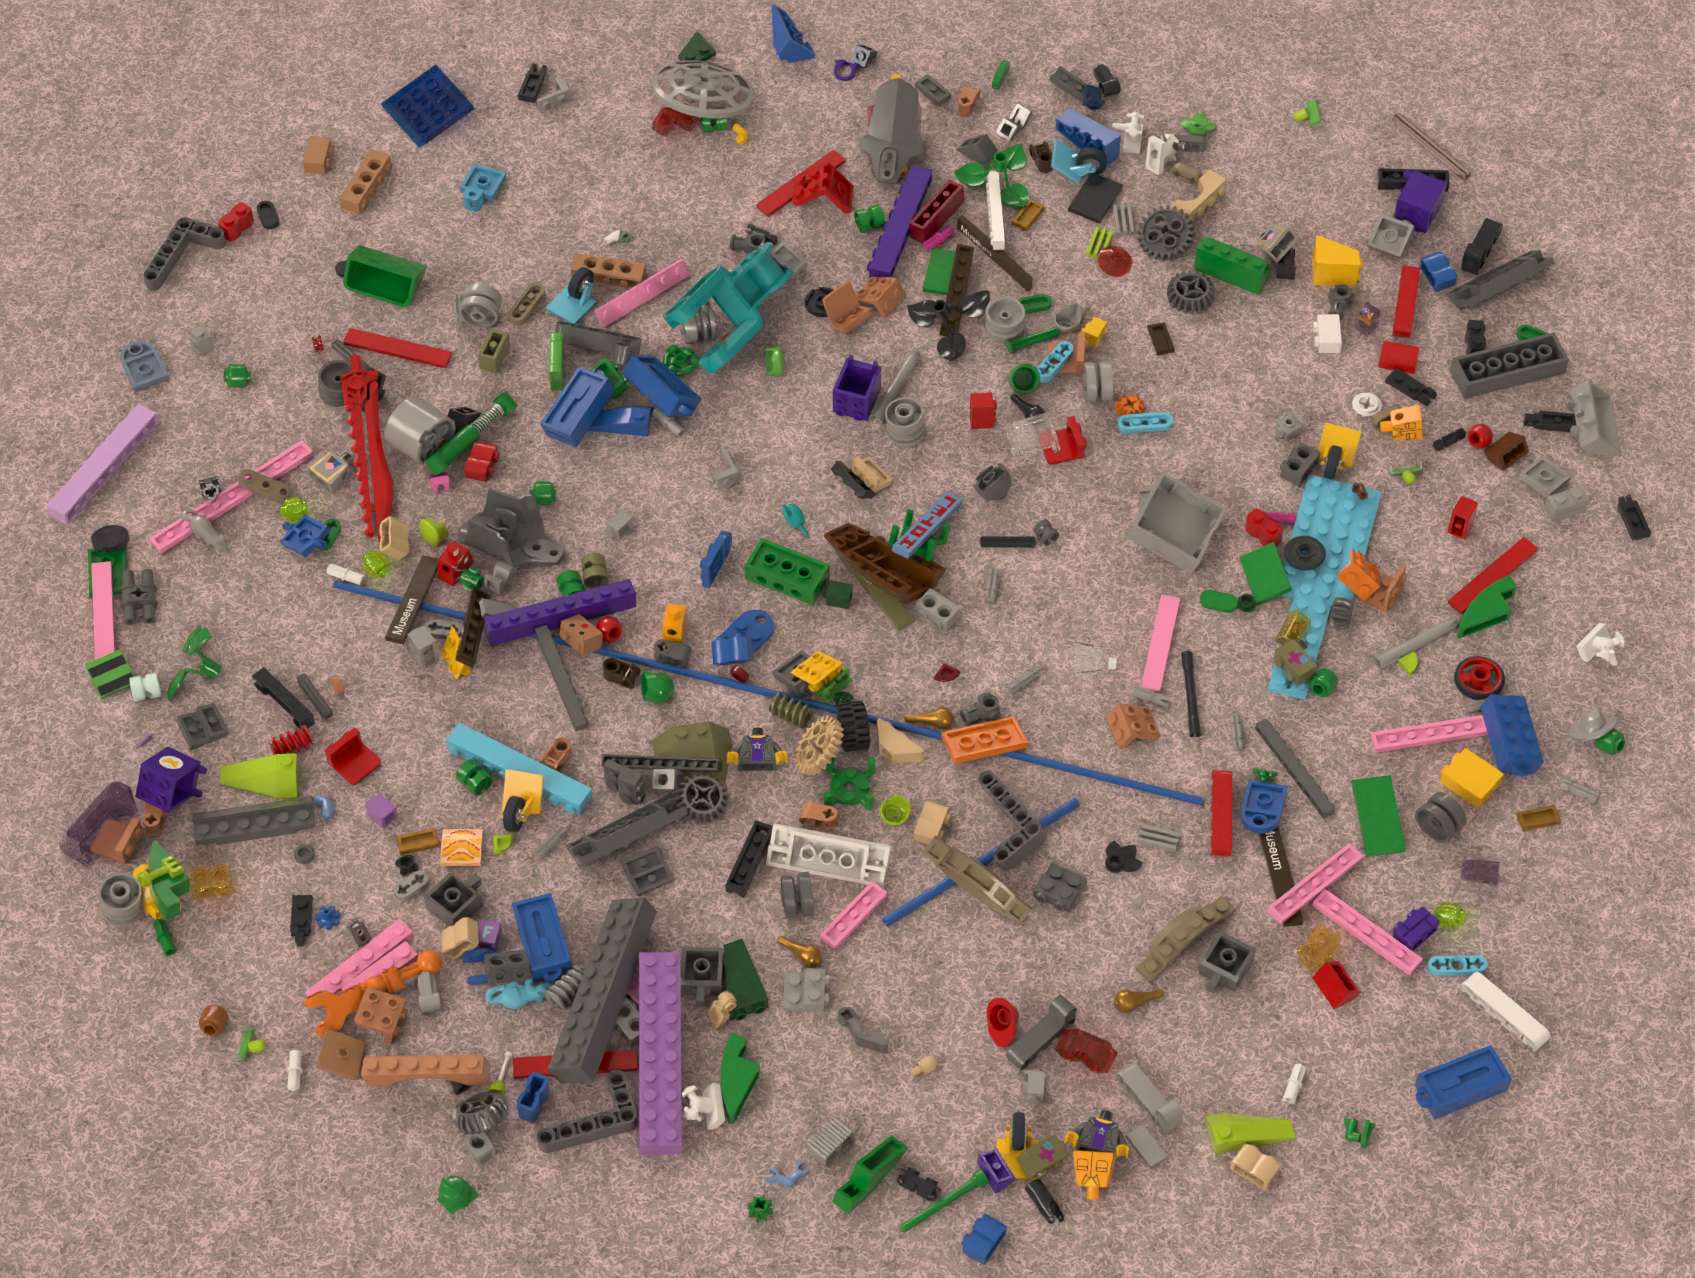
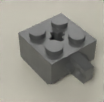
[424,873,483,926]
[1199,931,1256,994]
[680,947,724,1007]

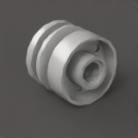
[679,301,717,344]
[885,397,926,447]
[99,873,143,926]

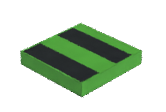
[85,649,134,699]

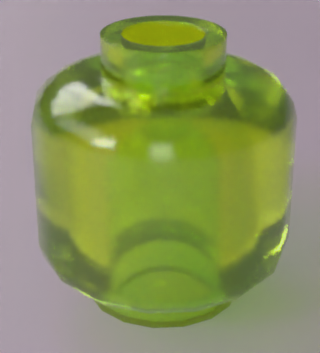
[280,496,308,522]
[362,550,390,578]
[1434,901,1466,929]

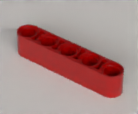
[1392,265,1420,338]
[1211,770,1232,856]

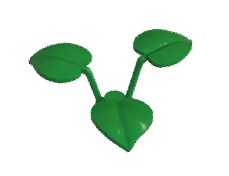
[954,144,1029,207]
[167,625,222,702]

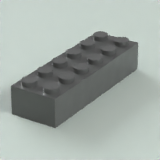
[1450,332,1569,399]

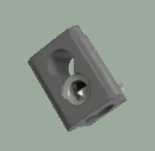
[345,920,371,947]

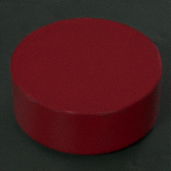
[730,665,749,683]

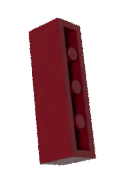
[909,180,965,243]

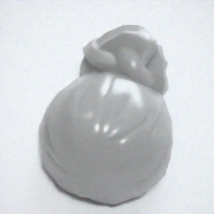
[1054,303,1085,333]

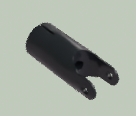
[1025,1179,1064,1224]

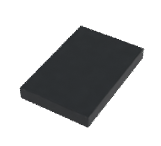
[1068,173,1123,224]

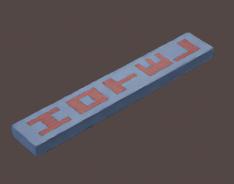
[892,491,963,559]

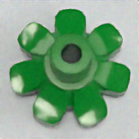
[1253,768,1278,782]

